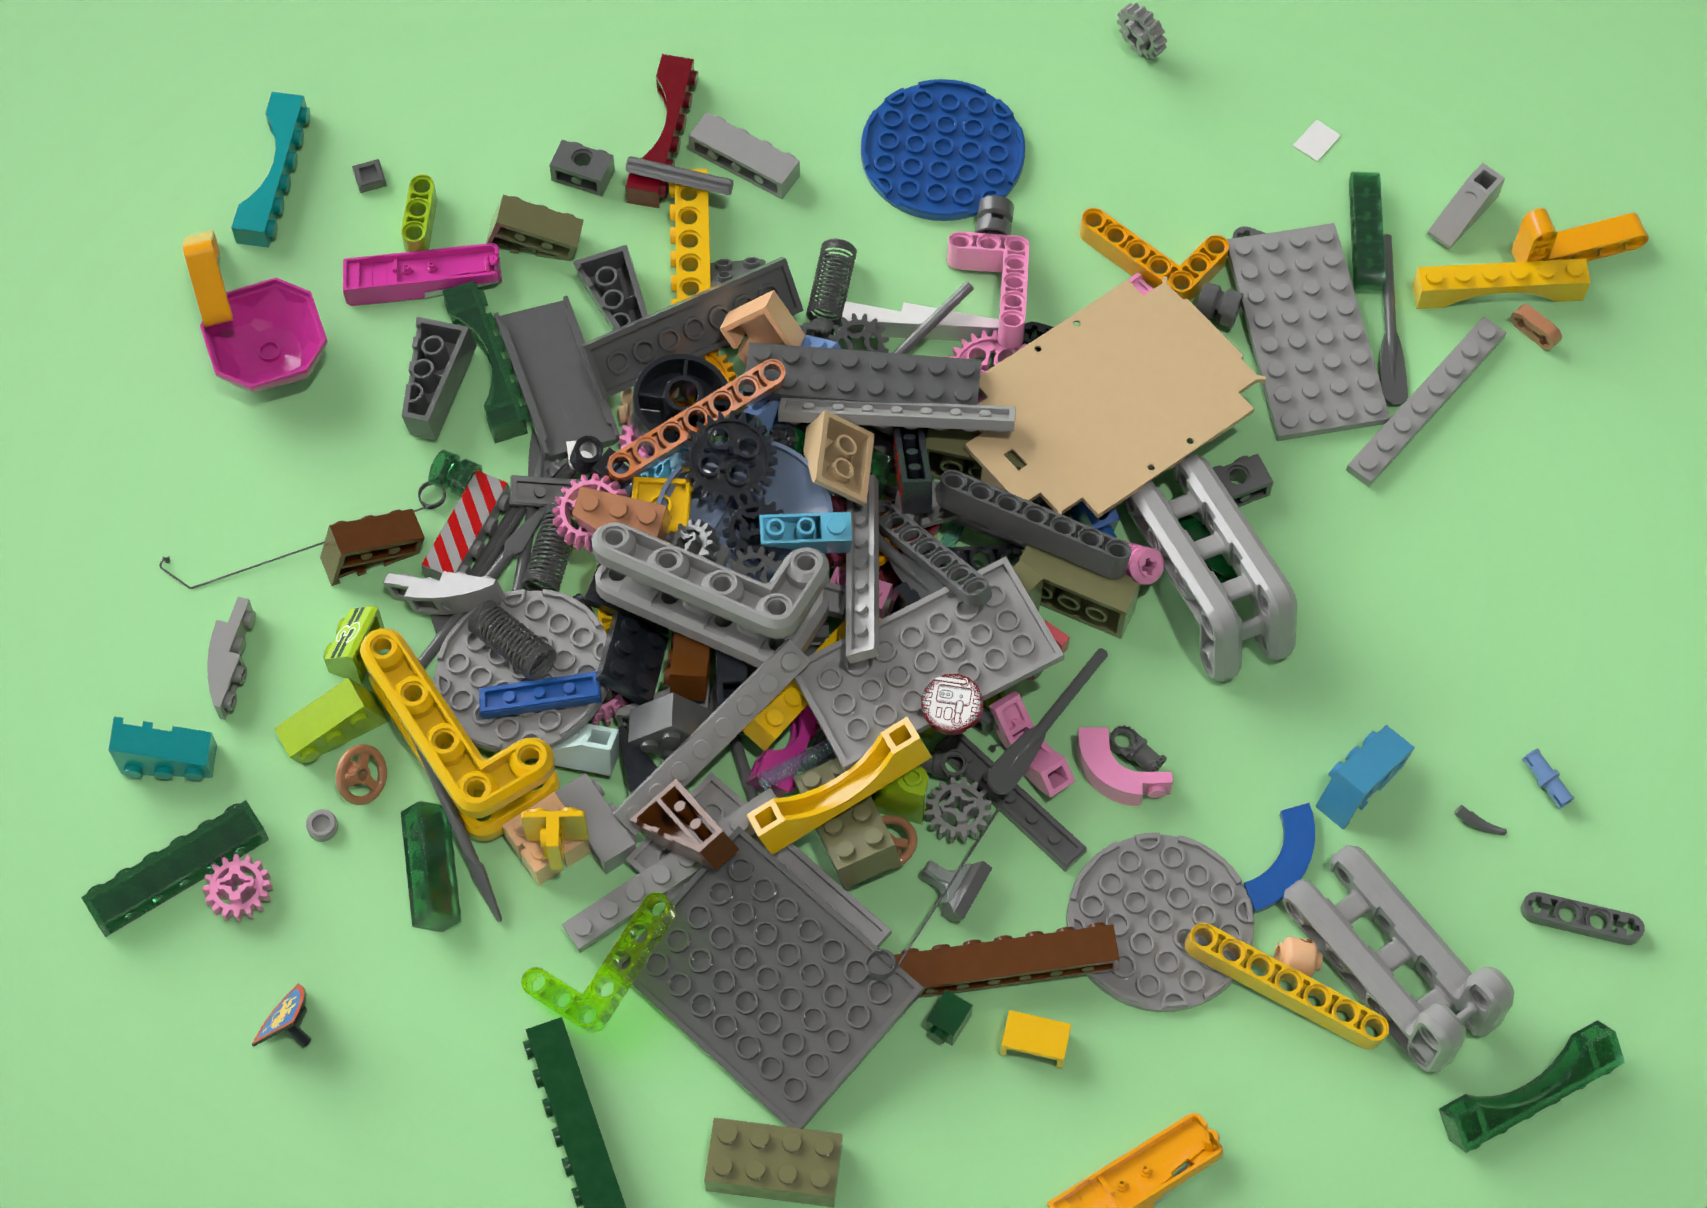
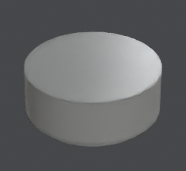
[306,809,338,842]

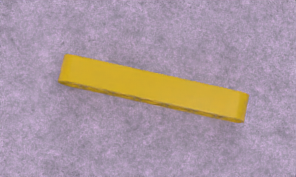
[1185,923,1389,1050]

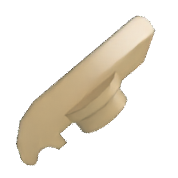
[617,388,632,426]

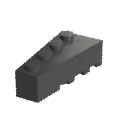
[573,245,648,331]
[402,317,477,440]

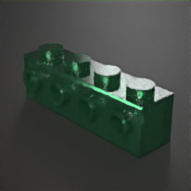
[401,801,461,932]

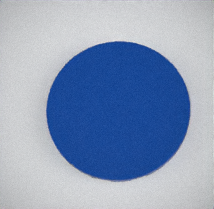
[861,79,1025,221]

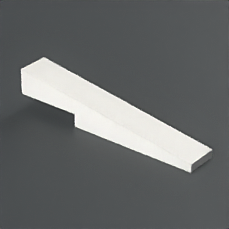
[841,301,999,341]

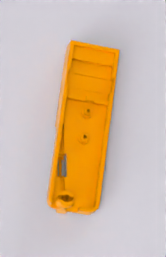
[1047,1113,1223,1208]

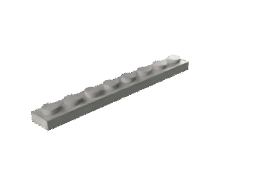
[1346,317,1507,487]
[778,398,1016,433]
[846,474,879,664]
[613,638,811,836]
[562,788,777,952]

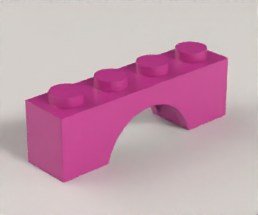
[746,705,819,798]

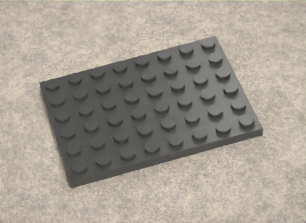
[613,826,925,1129]

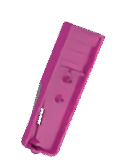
[343,243,502,306]

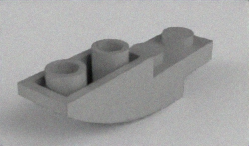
[383,571,506,615]
[207,597,256,720]

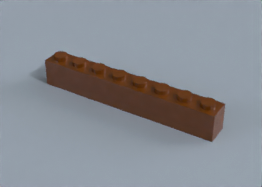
[889,922,1120,998]

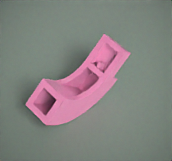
[989,690,1075,797]
[1076,727,1173,806]

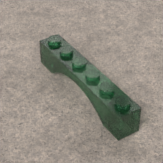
[442,281,531,444]
[1439,1020,1625,1153]

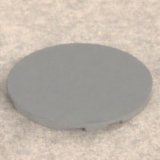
[434,589,609,753]
[1067,833,1254,1012]

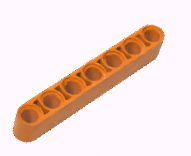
[608,359,785,483]

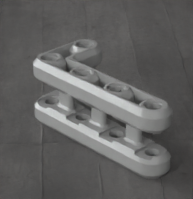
[1123,454,1297,682]
[592,522,829,667]
[1283,845,1515,1073]

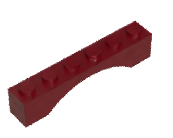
[625,54,699,208]

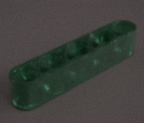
[1349,172,1385,291]

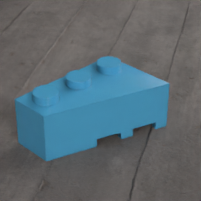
[1315,725,1415,830]

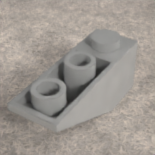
[1427,163,1505,249]

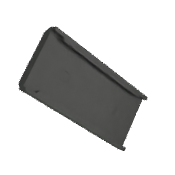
[494,295,620,461]

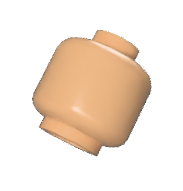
[1274,936,1323,977]

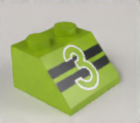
[323,606,385,684]

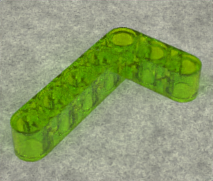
[521,892,676,1033]

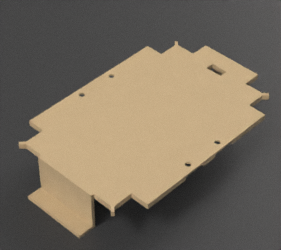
[964,276,1266,518]

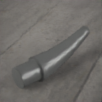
[1454,805,1507,835]

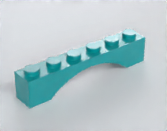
[231,92,310,248]

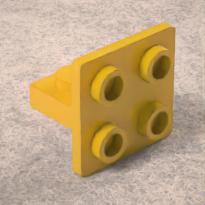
[521,807,589,870]

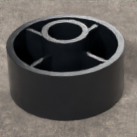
[630,354,730,460]

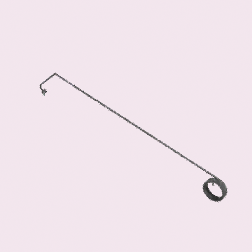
[159,481,446,589]
[866,743,1014,980]

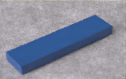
[479,671,602,719]

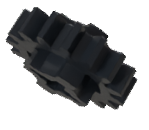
[722,496,784,562]

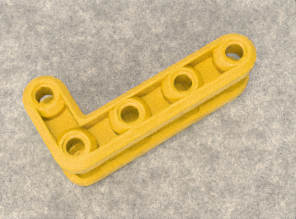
[360,628,560,841]

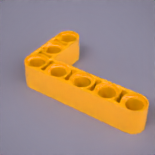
[1080,208,1229,301]
[1511,208,1649,262]
[182,230,233,327]

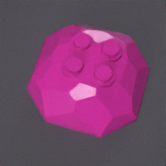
[200,277,328,392]

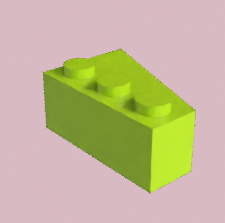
[274,677,389,765]

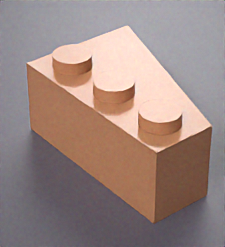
[572,486,672,541]

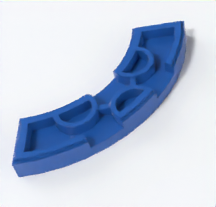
[1244,803,1315,914]

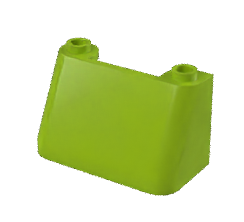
[871,727,935,825]

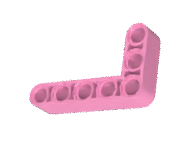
[947,232,1029,348]

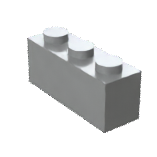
[555,773,638,874]

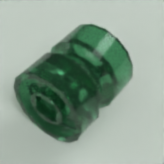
[428,449,483,497]

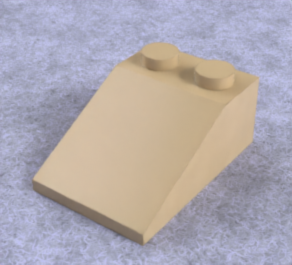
[803,410,874,506]

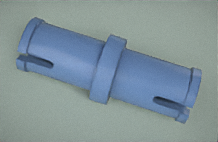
[1522,748,1575,809]

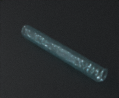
[758,740,836,790]

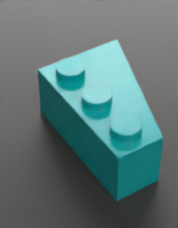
[108,716,217,781]

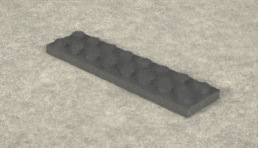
[580,257,804,400]
[743,342,981,405]

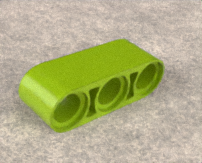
[401,174,437,252]

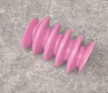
[1125,541,1165,585]

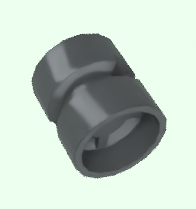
[975,195,1014,235]
[1196,282,1244,329]

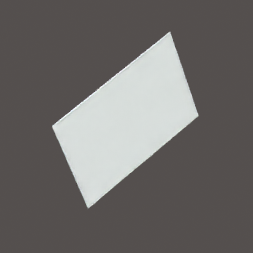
[1293,120,1341,161]

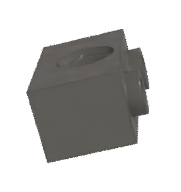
[549,139,615,197]
[1213,454,1273,507]

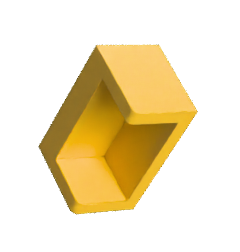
[1000,1010,1072,1069]

